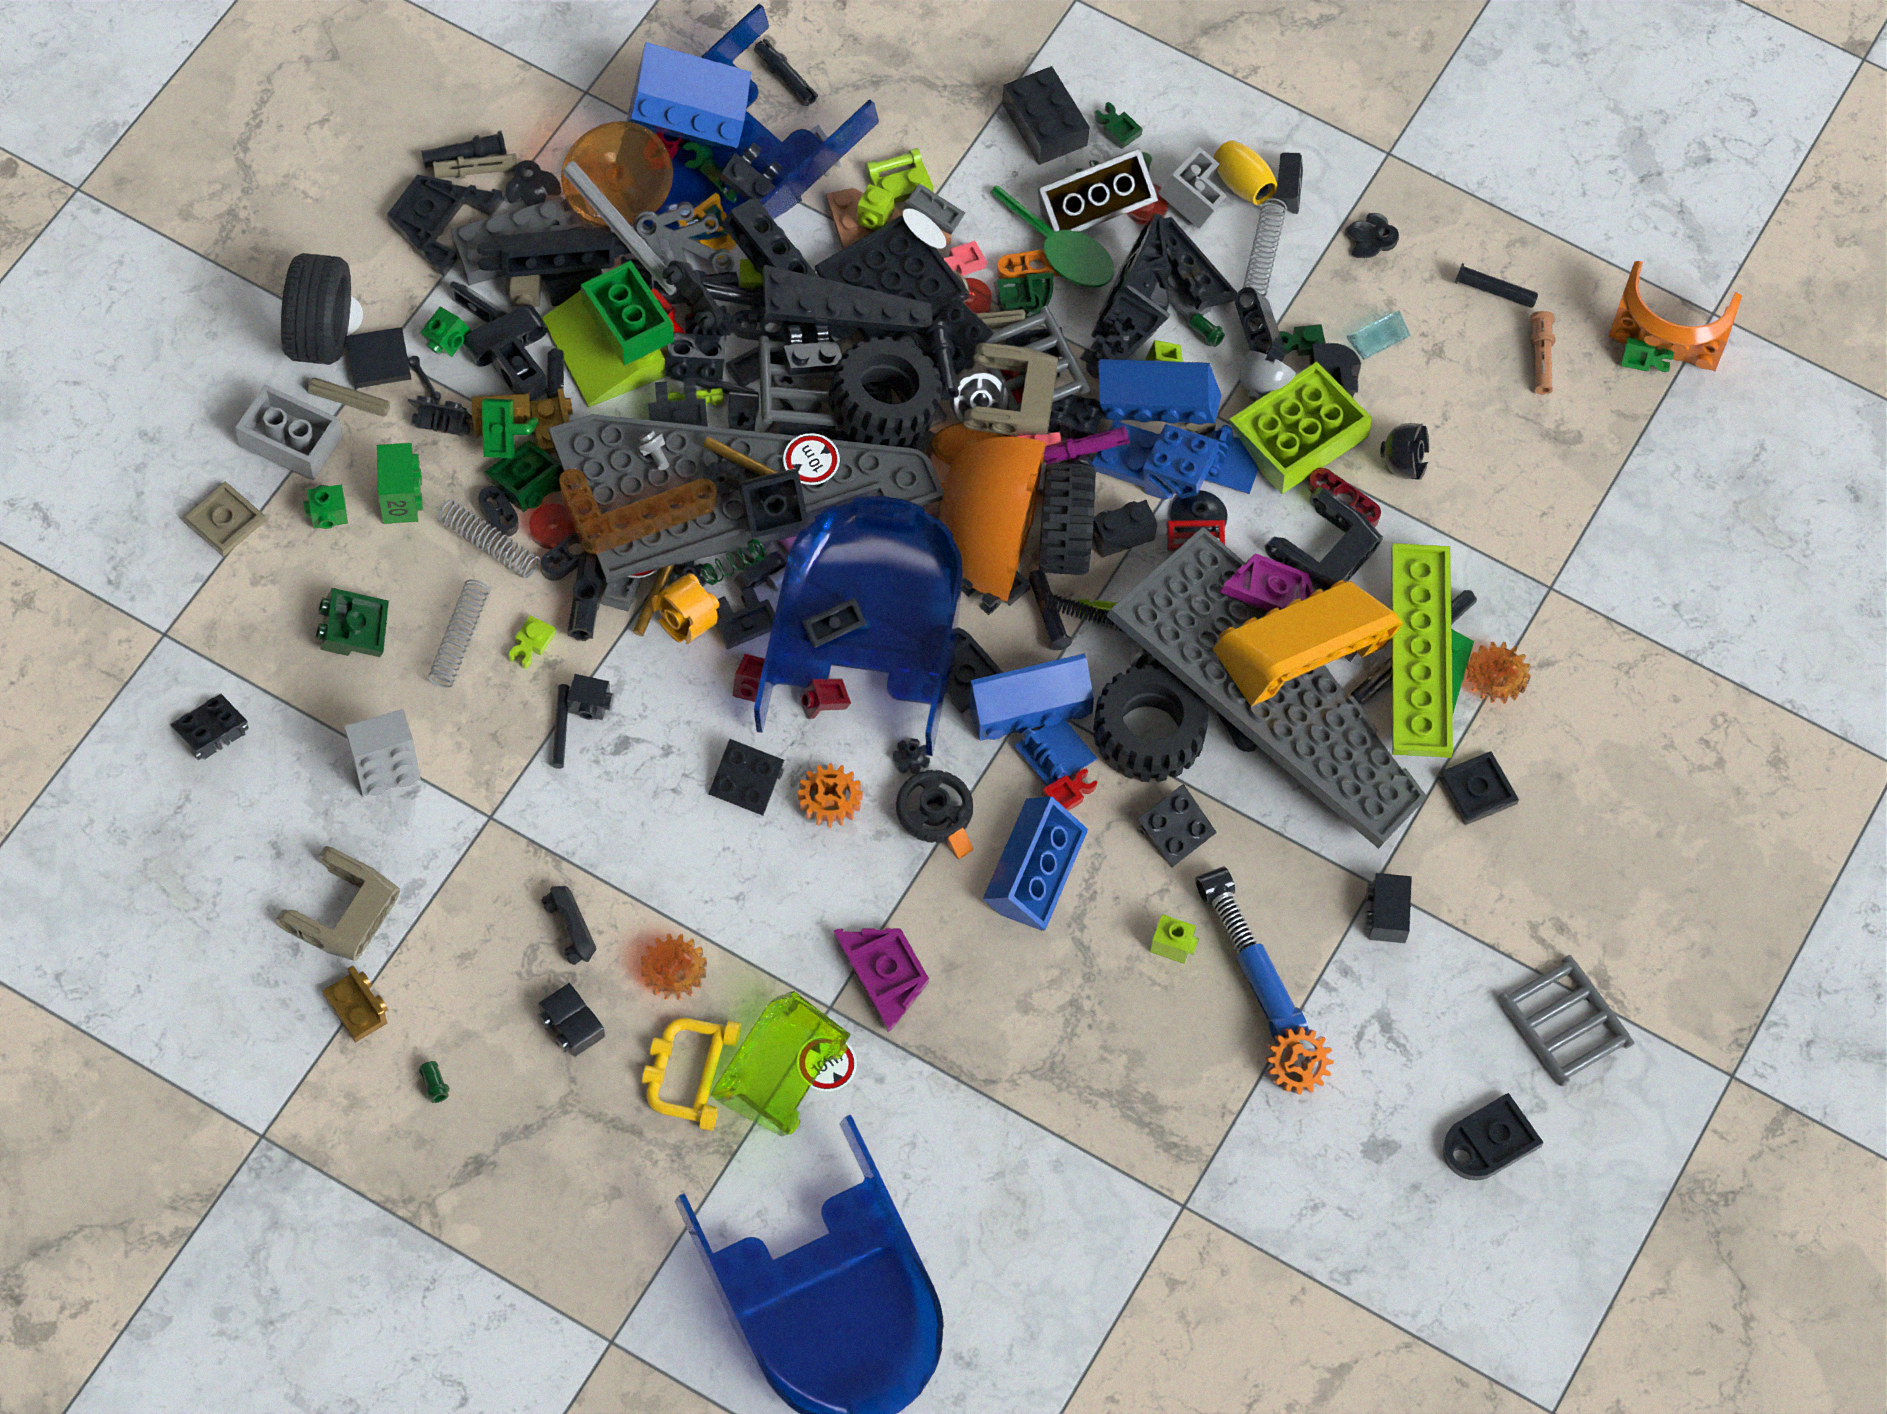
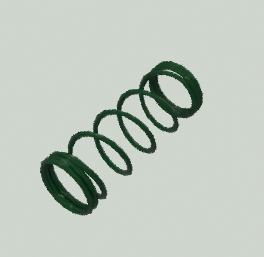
[701,538,766,585]

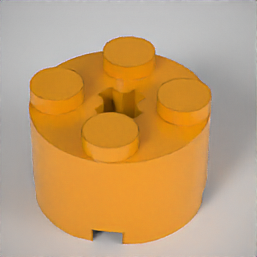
[652,573,719,644]

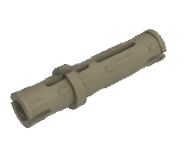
[433,153,517,179]

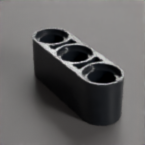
[1235,287,1286,362]
[463,305,548,367]

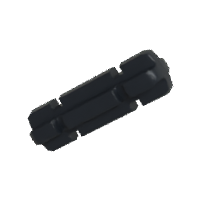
[547,348,564,399]

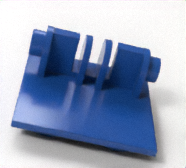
[1205,425,1259,494]
[1014,719,1097,786]

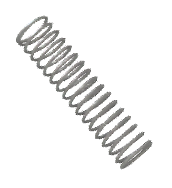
[1242,198,1287,297]
[437,499,540,579]
[428,579,490,688]

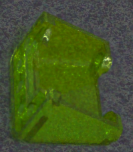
[711,991,851,1137]

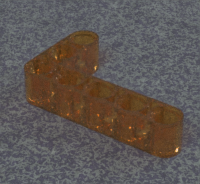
[559,468,717,554]

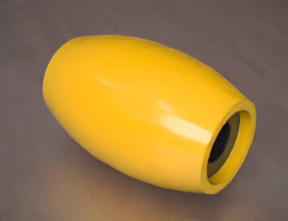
[1213,140,1277,205]

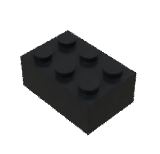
[1002,66,1090,165]

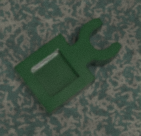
[1094,102,1143,149]
[1280,324,1326,357]

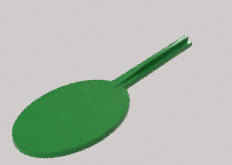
[991,185,1114,288]

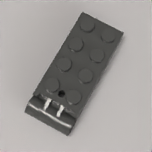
[451,195,593,286]

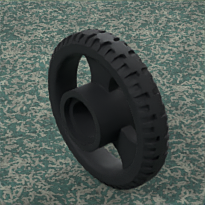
[896,770,973,843]

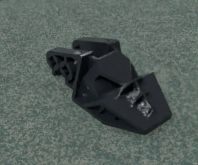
[1080,213,1172,379]

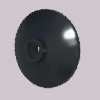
[1170,490,1228,533]

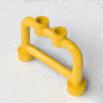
[642,1018,741,1131]

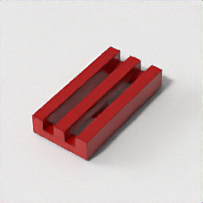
[1166,520,1225,551]

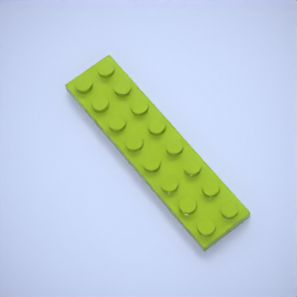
[1391,543,1453,758]

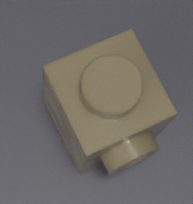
[505,275,542,307]

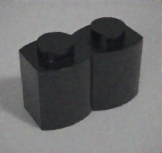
[537,983,605,1057]

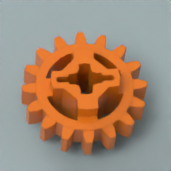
[798,763,863,828]
[1265,1027,1334,1095]

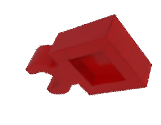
[1041,768,1098,811]

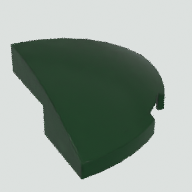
[994,273,1054,318]

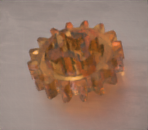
[1466,641,1531,704]
[640,934,707,1000]

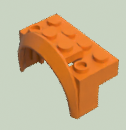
[1608,261,1742,372]

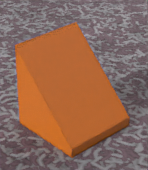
[947,828,974,860]

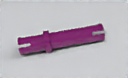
[1044,426,1130,465]

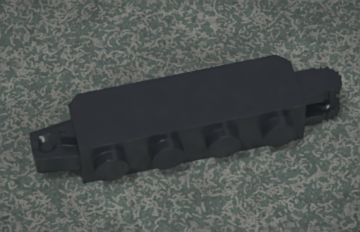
[477,226,632,277]

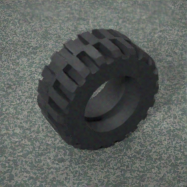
[828,337,942,447]
[1039,463,1096,575]
[1093,664,1209,782]

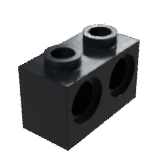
[666,333,725,380]

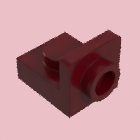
[733,654,773,703]
[800,678,851,719]

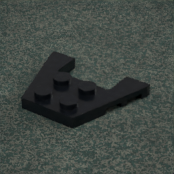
[387,175,503,276]

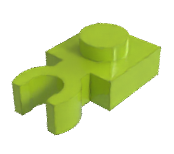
[509,615,556,669]

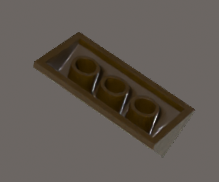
[1038,148,1158,232]

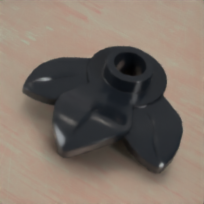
[505,160,561,207]
[1345,213,1399,258]

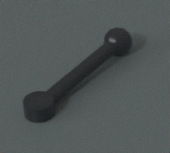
[408,356,441,402]

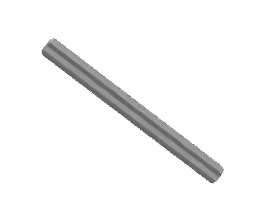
[562,161,678,295]

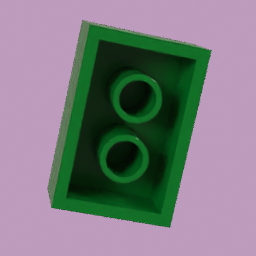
[581,261,674,366]

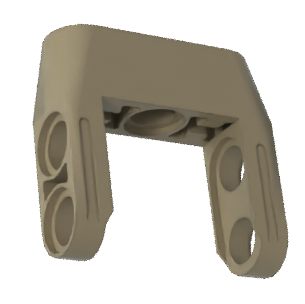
[963,343,1058,436]
[275,846,400,961]

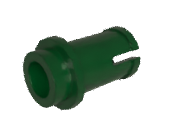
[1189,313,1225,347]
[418,1061,450,1103]

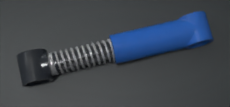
[1195,866,1309,1044]

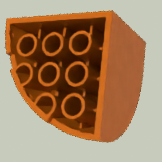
[937,437,1046,601]

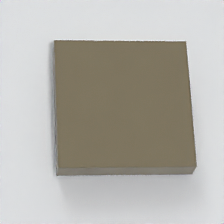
[182,481,266,557]

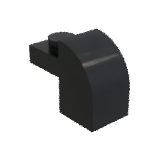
[1309,343,1361,397]

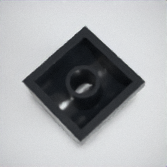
[739,468,809,539]

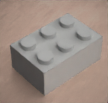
[235,385,343,480]
[344,709,421,797]

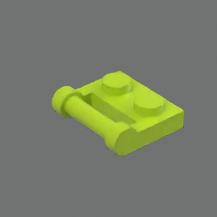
[865,148,934,204]

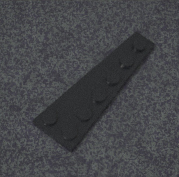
[762,265,932,333]

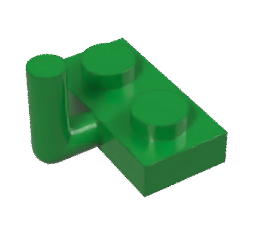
[482,398,539,458]

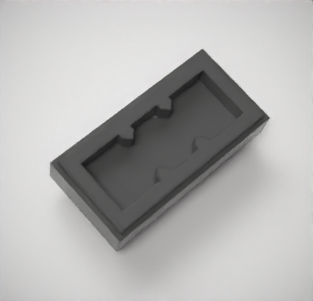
[904,183,965,235]
[600,577,643,612]

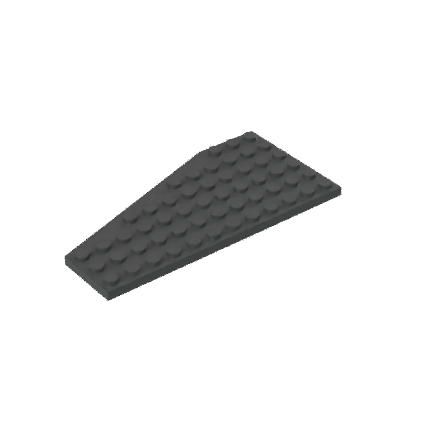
[1107,527,1427,849]

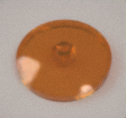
[561,121,673,229]

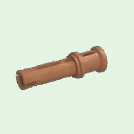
[1530,311,1555,395]

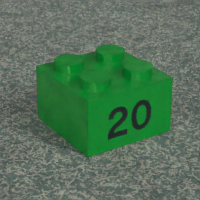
[376,443,423,524]

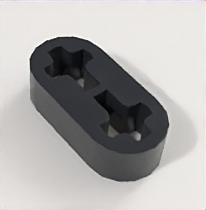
[478,486,519,537]
[734,551,787,591]

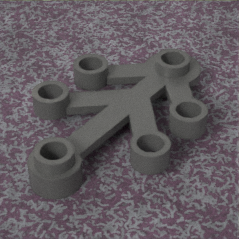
[633,202,734,273]

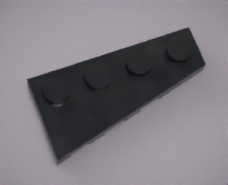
[1162,217,1237,310]

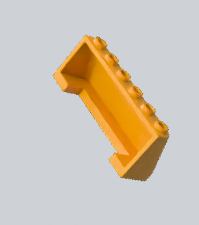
[1213,580,1403,706]

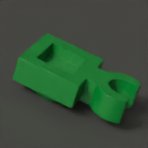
[1621,337,1674,372]

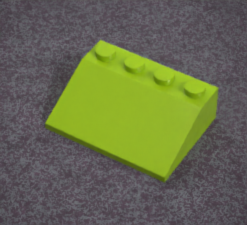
[542,291,666,408]
[1229,362,1372,494]

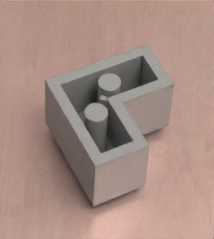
[1158,146,1227,229]

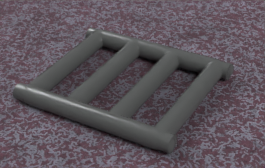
[986,306,1090,412]
[758,336,843,431]
[1497,955,1635,1086]

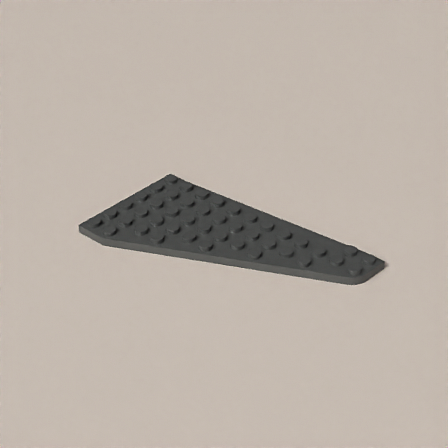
[548,414,944,583]

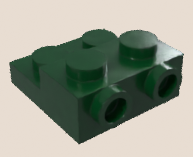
[484,440,567,513]
[315,588,389,657]

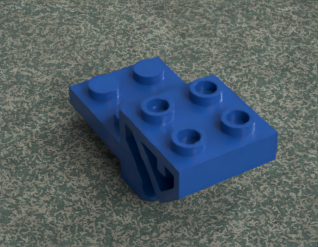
[1092,420,1219,500]

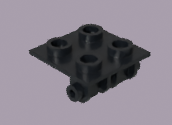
[922,296,995,375]
[1048,394,1104,439]
[408,396,472,437]
[171,694,249,760]
[709,739,785,816]
[1138,784,1217,867]

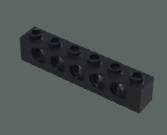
[721,197,859,345]

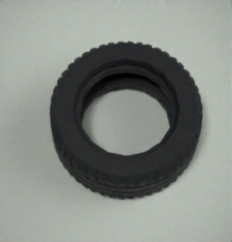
[281,253,351,365]

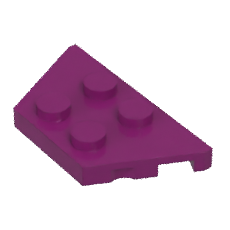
[1220,553,1314,611]
[833,928,929,1032]

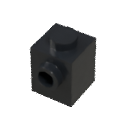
[567,674,614,720]

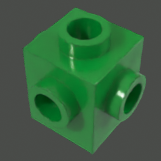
[420,306,472,357]
[303,484,348,529]

